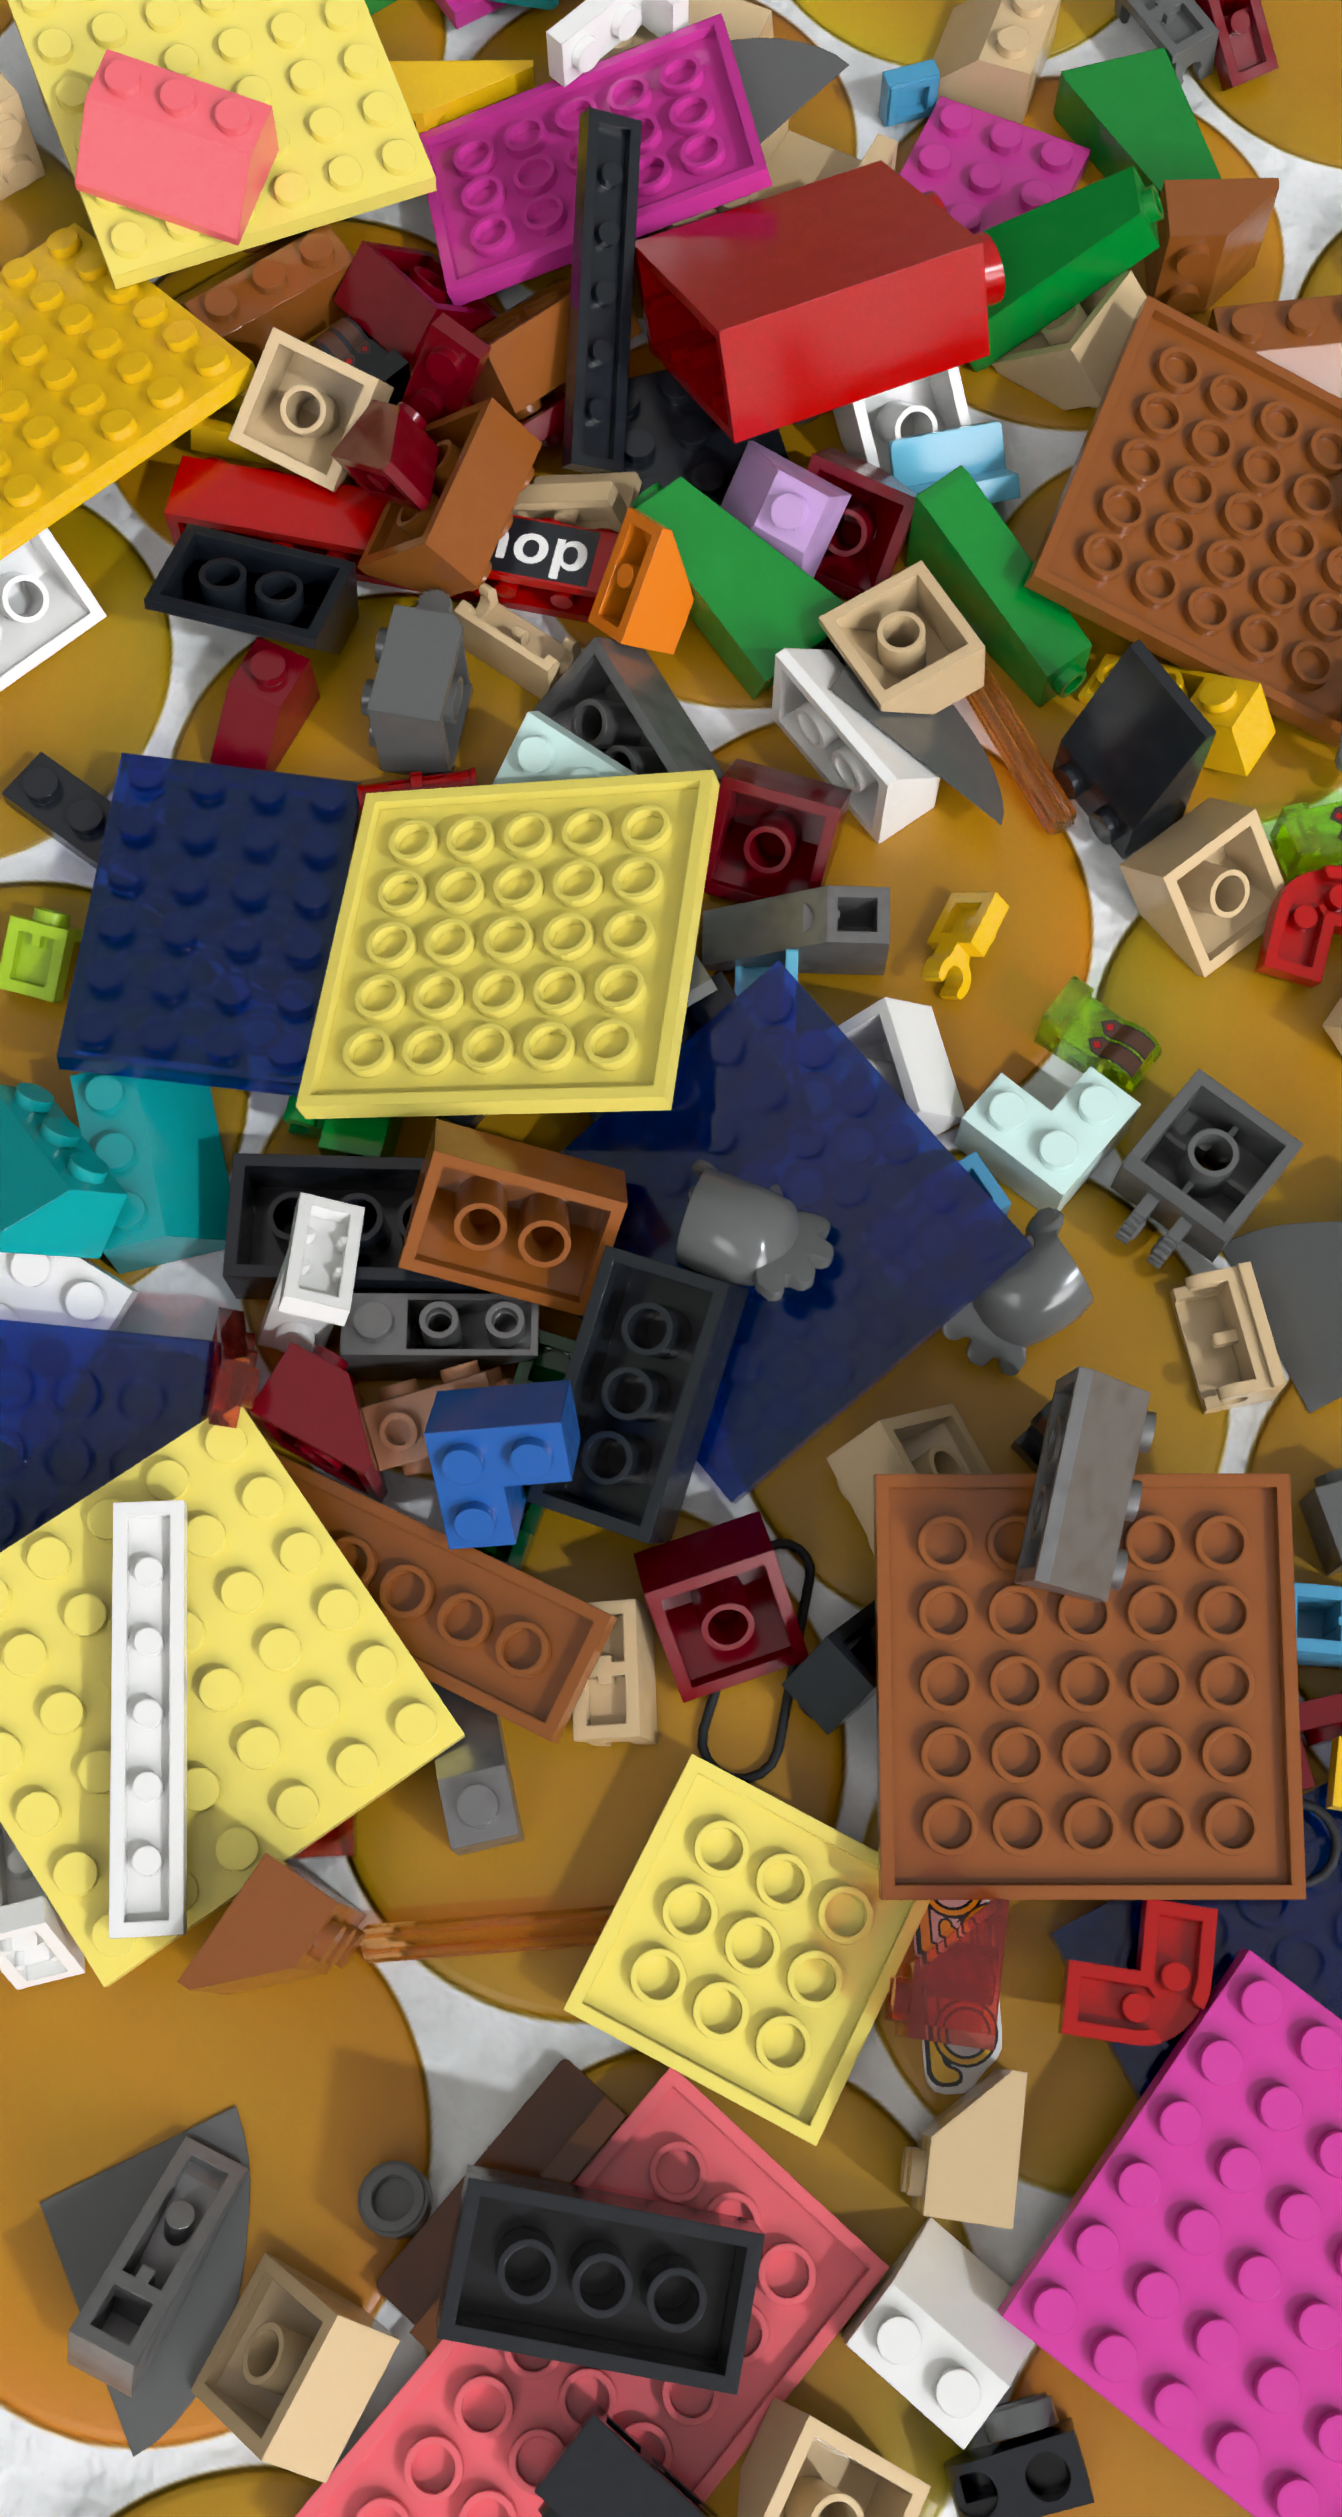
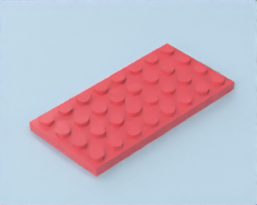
[295,2068,890,2517]

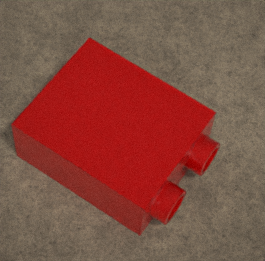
[634,160,1005,443]

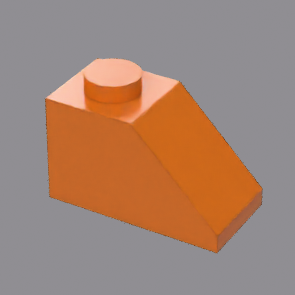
[588,507,694,655]

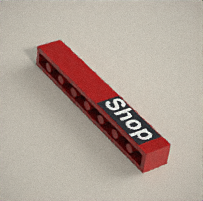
[164,455,619,623]

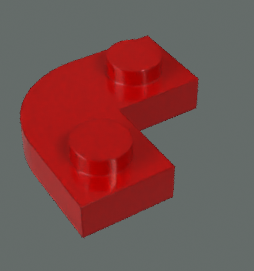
[1255,865,1342,988]
[1058,1900,1218,2046]

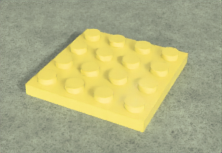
[563,1754,931,2146]

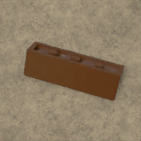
[376,2059,628,2353]

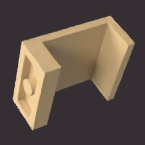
[757,119,898,199]

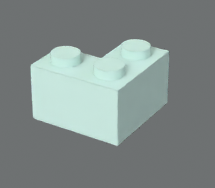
[954,1066,1141,1211]

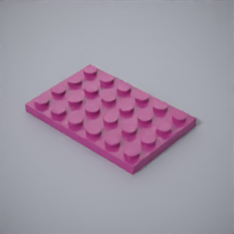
[419,13,773,306]

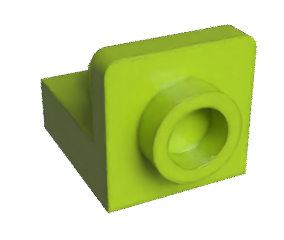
[0,907,88,1003]

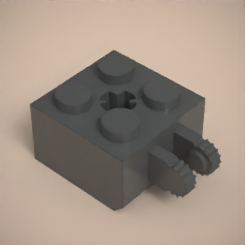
[361,588,473,776]
[1110,1069,1304,1269]

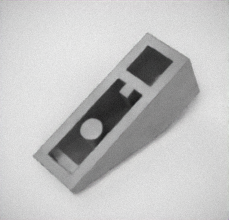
[428,1680,525,1856]
[67,2136,248,2397]

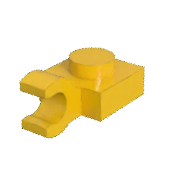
[921,892,1010,1000]

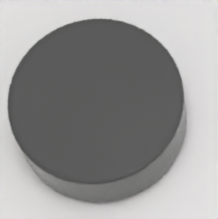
[358,2161,433,2240]
[983,2392,1059,2443]

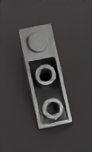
[702,885,890,975]
[340,1293,539,1381]

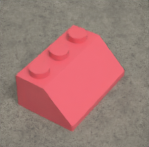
[74,49,279,246]

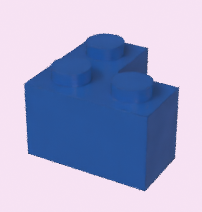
[424,1380,581,1549]

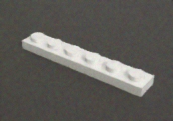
[109,1500,188,1939]

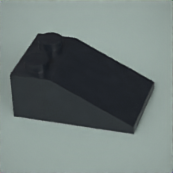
[1052,639,1216,859]

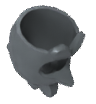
[676,1159,834,1301]
[936,1207,1094,1376]

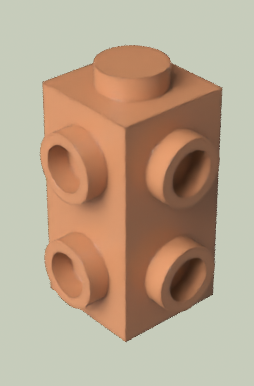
[362,1360,514,1477]

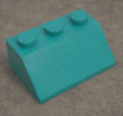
[70,1061,231,1274]
[0,1083,128,1259]

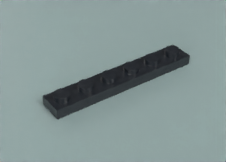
[562,107,642,474]

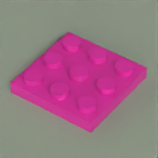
[899,96,1091,234]

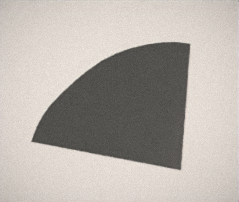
[730,38,849,144]
[830,663,1004,825]
[1223,1221,1342,1413]
[40,2106,250,2457]

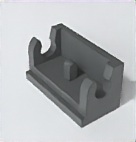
[1114,0,1219,86]

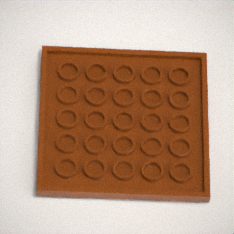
[1024,295,1342,747]
[873,1473,1306,1900]

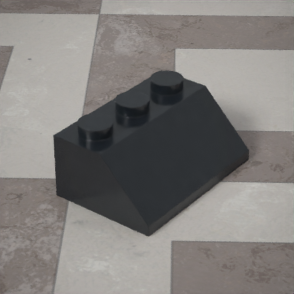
[144,523,359,655]

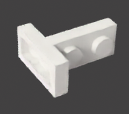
[546,0,689,88]
[257,1192,365,1353]
[0,1822,86,1990]

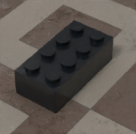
[222,1153,491,1300]
[526,1245,749,1544]
[436,2164,765,2395]

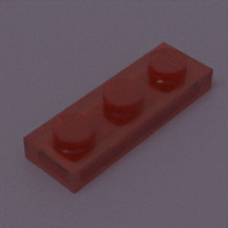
[206,1307,260,1428]

